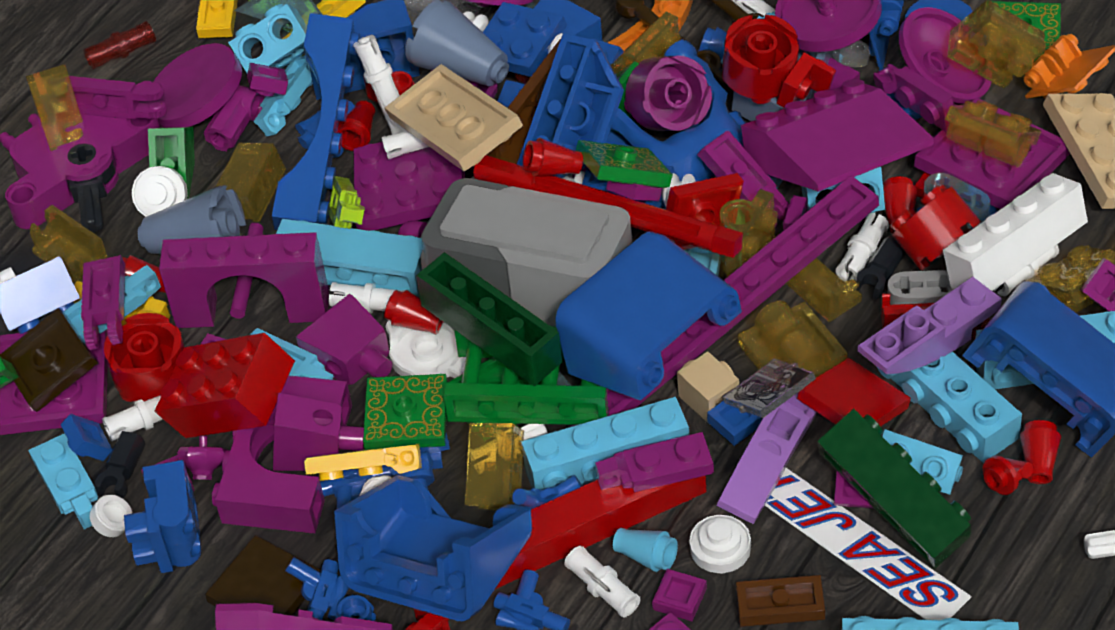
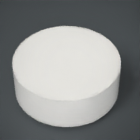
[90,495,132,537]

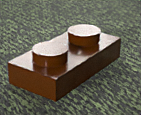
[736,575,825,627]

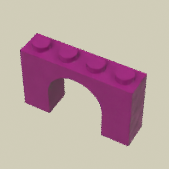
[159,232,329,328]
[212,376,352,534]

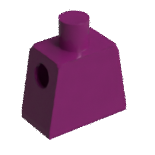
[296,293,393,385]
[273,393,364,471]

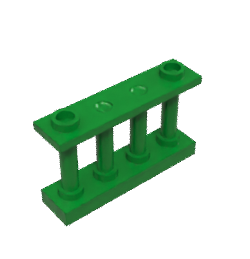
[444,326,609,425]

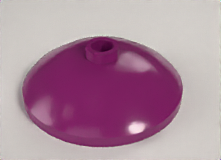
[899,7,993,104]

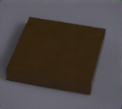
[0,307,98,412]
[205,535,321,616]

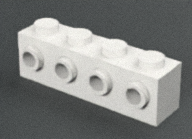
[943,173,1088,291]

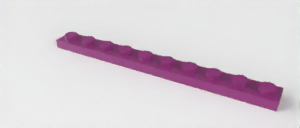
[567,175,879,427]

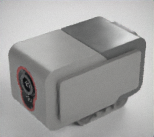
[421,176,632,326]

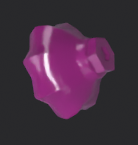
[177,436,227,480]

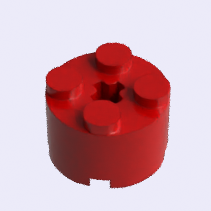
[722,14,799,104]
[890,185,982,271]
[104,313,185,402]

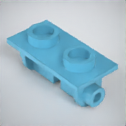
[883,429,963,495]

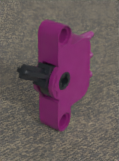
[0,95,161,235]

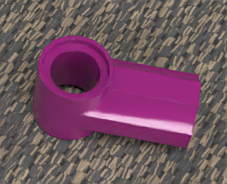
[204,85,265,152]

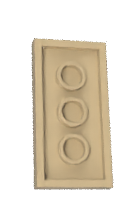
[385,64,523,172]
[1043,93,1115,209]

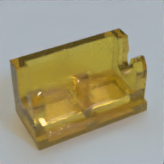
[26,64,83,151]
[216,143,286,222]
[30,205,107,283]
[785,258,862,323]
[465,423,524,510]

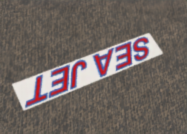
[765,468,971,620]

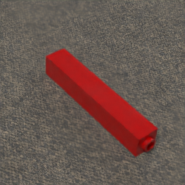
[489,475,706,589]

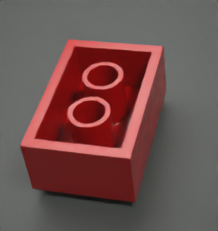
[154,333,295,438]

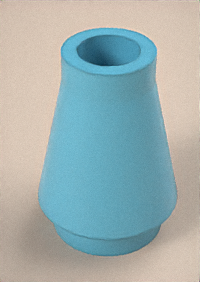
[613,528,678,572]

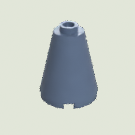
[405,0,509,86]
[138,185,246,254]

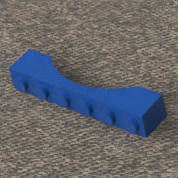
[272,13,360,230]

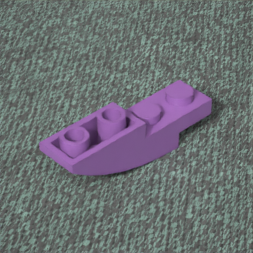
[858,277,1002,374]
[716,389,817,524]

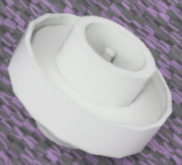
[132,166,188,217]
[689,515,751,574]

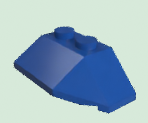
[517,33,624,178]

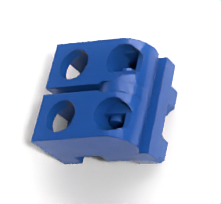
[124,460,202,573]

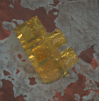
[947,0,1046,89]

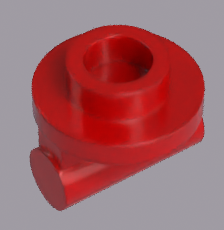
[983,455,1033,495]

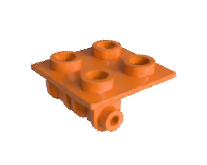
[1024,34,1115,99]

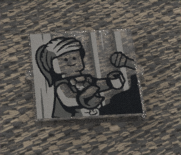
[722,358,816,418]

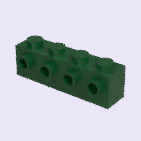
[416,252,562,387]
[817,408,971,569]

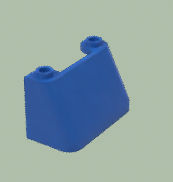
[555,232,742,401]
[962,281,1115,458]
[334,475,532,621]

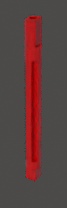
[473,155,743,258]

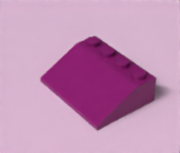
[741,79,934,191]

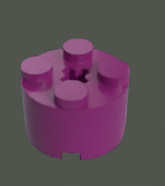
[624,55,712,131]

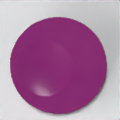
[775,0,882,52]
[153,43,242,127]

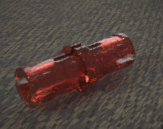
[83,21,156,69]

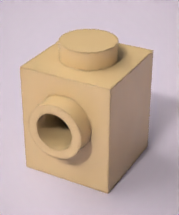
[677,351,739,425]

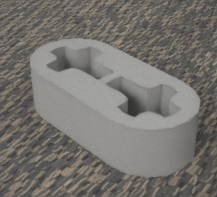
[887,270,954,305]

